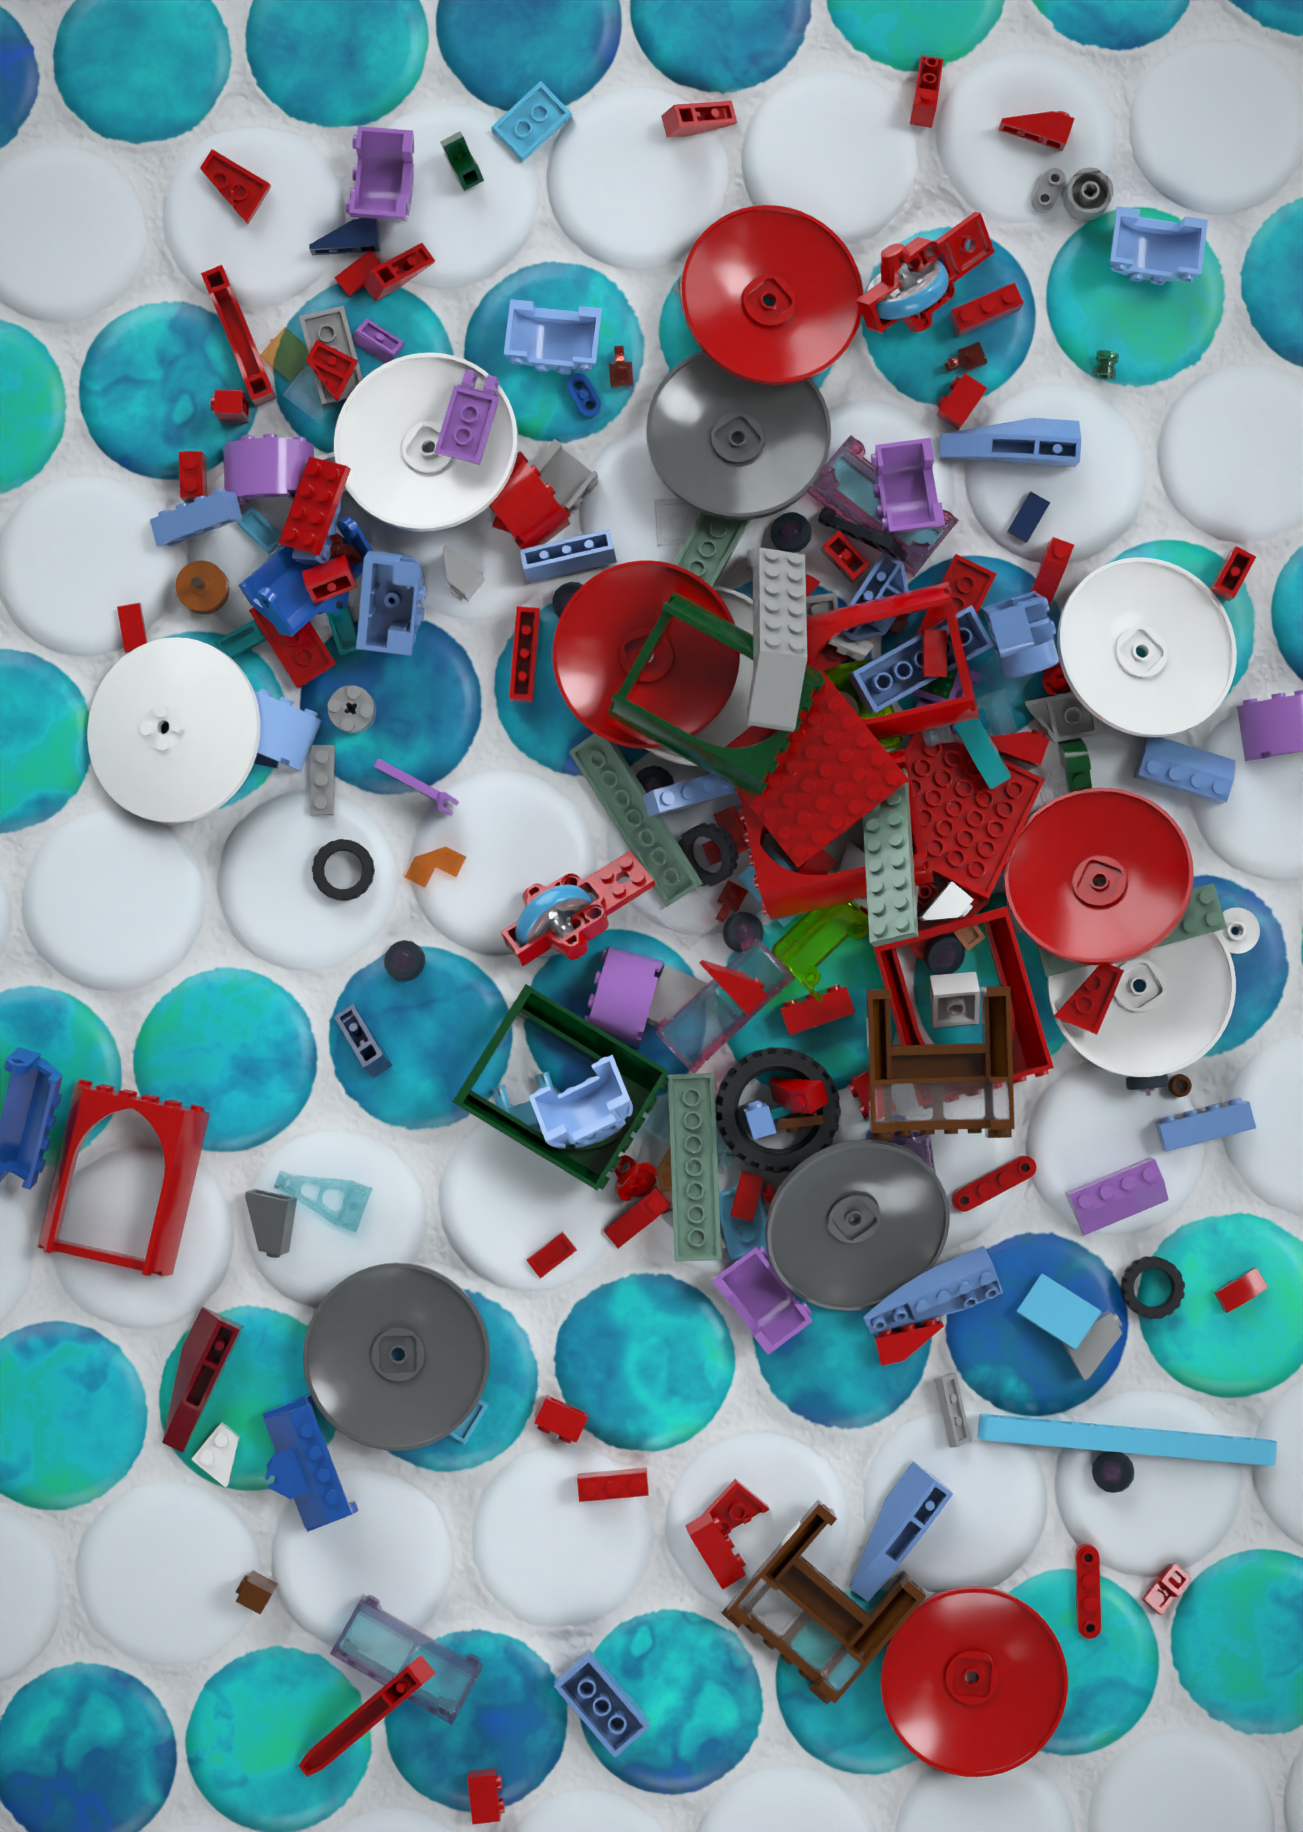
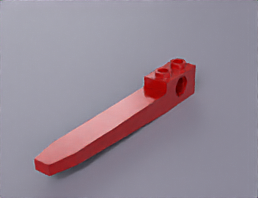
[298,1655,436,1777]

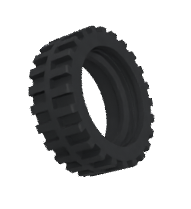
[715,1047,841,1173]

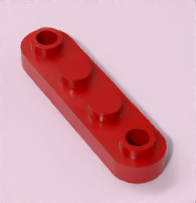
[951,1155,1037,1212]
[1075,1544,1101,1639]

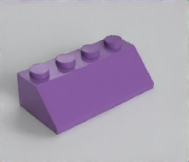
[1065,1157,1169,1236]

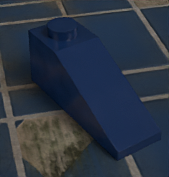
[309,218,380,256]
[334,1004,393,1078]

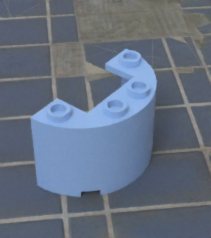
[1109,206,1208,285]
[504,299,602,375]
[252,686,322,771]
[529,1055,633,1149]

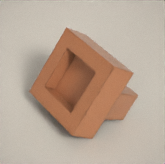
[953,925,986,951]

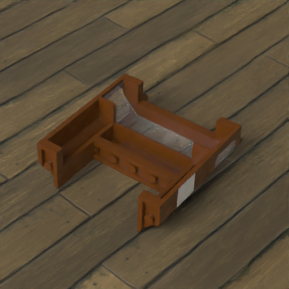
[866,986,1015,1141]
[721,1500,926,1705]

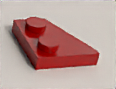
[306,340,358,402]

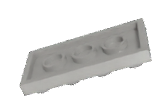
[299,305,363,407]

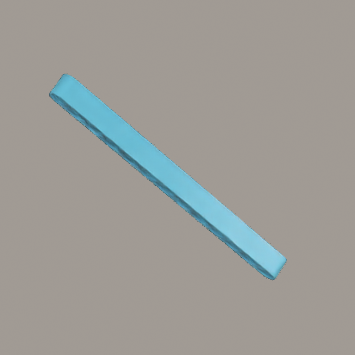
[977,1414,1277,1466]

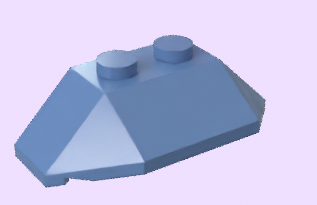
[841,551,909,641]

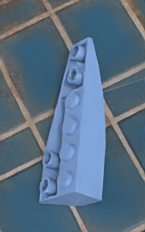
[939,418,1081,467]
[863,1246,1003,1334]
[849,1461,953,1602]

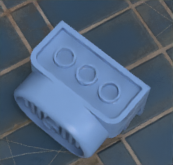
[356,551,427,656]
[982,591,1059,678]

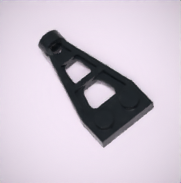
[818,506,908,562]

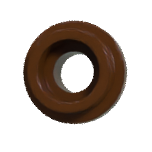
[1168,1074,1192,1097]

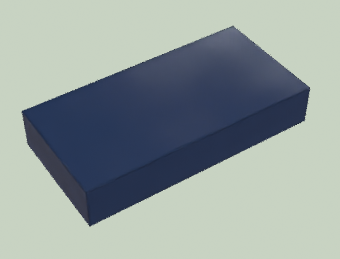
[1007,491,1051,543]

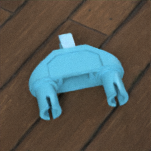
[491,1071,559,1133]

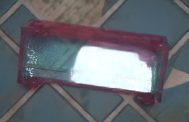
[807,435,959,577]
[655,938,795,1074]

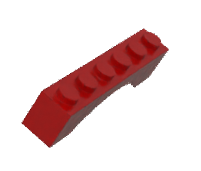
[201,265,277,406]

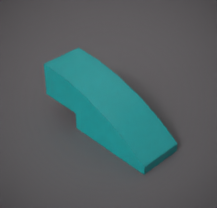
[955,719,1011,790]

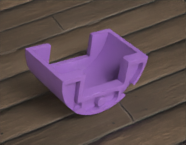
[346,126,414,221]
[223,434,314,504]
[871,438,945,534]
[1237,690,1303,761]
[585,946,663,1049]
[712,1246,812,1355]

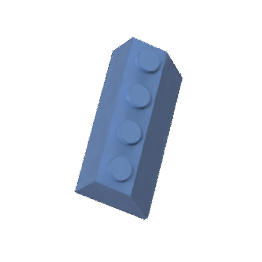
[1134,737,1235,804]

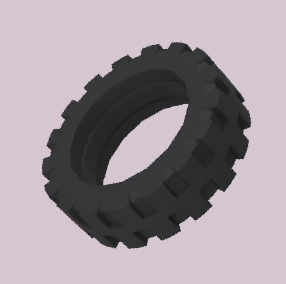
[678,823,739,886]
[312,839,375,901]
[1121,1256,1185,1319]

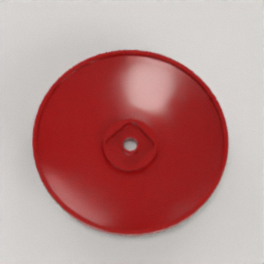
[680,205,863,385]
[553,560,740,749]
[1004,787,1194,965]
[880,1586,1068,1777]

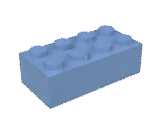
[554,1649,650,1758]

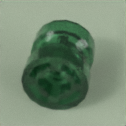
[1092,350,1119,379]

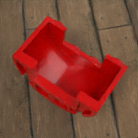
[489,451,571,550]

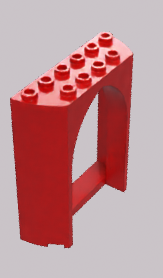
[806,582,980,741]
[738,748,934,920]
[873,906,1054,1109]
[37,1079,210,1276]

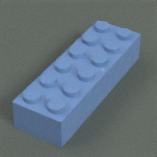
[847,605,994,715]

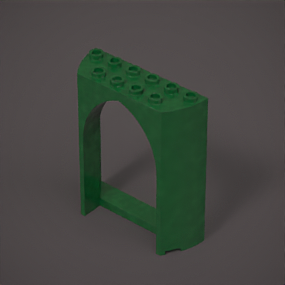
[607,592,826,797]
[452,984,669,1191]

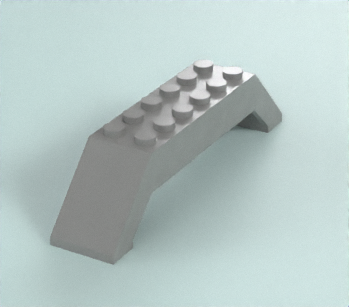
[746,547,807,732]

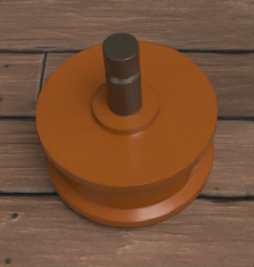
[176,560,230,614]

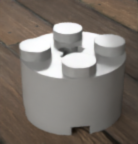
[1063,167,1114,221]
[328,685,376,734]

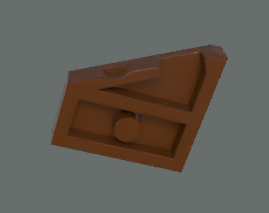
[778,1112,824,1132]

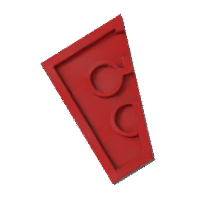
[200,149,272,225]
[1053,964,1124,1035]
[701,1479,770,1536]

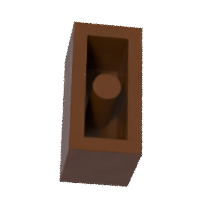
[235,1570,278,1615]

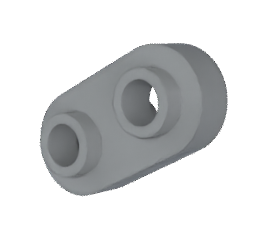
[1032,168,1066,213]

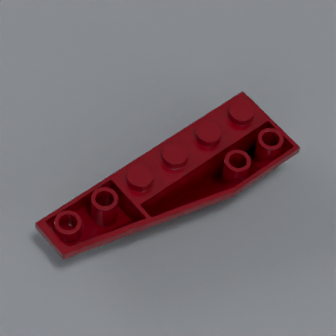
[162,1307,244,1453]

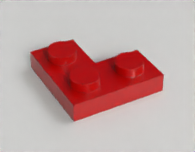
[701,805,751,866]

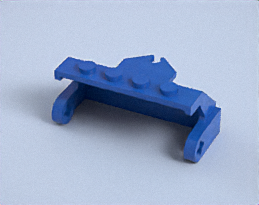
[238,515,373,636]
[0,1047,63,1190]
[263,1394,359,1532]

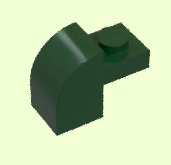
[440,132,484,191]
[1058,738,1092,793]

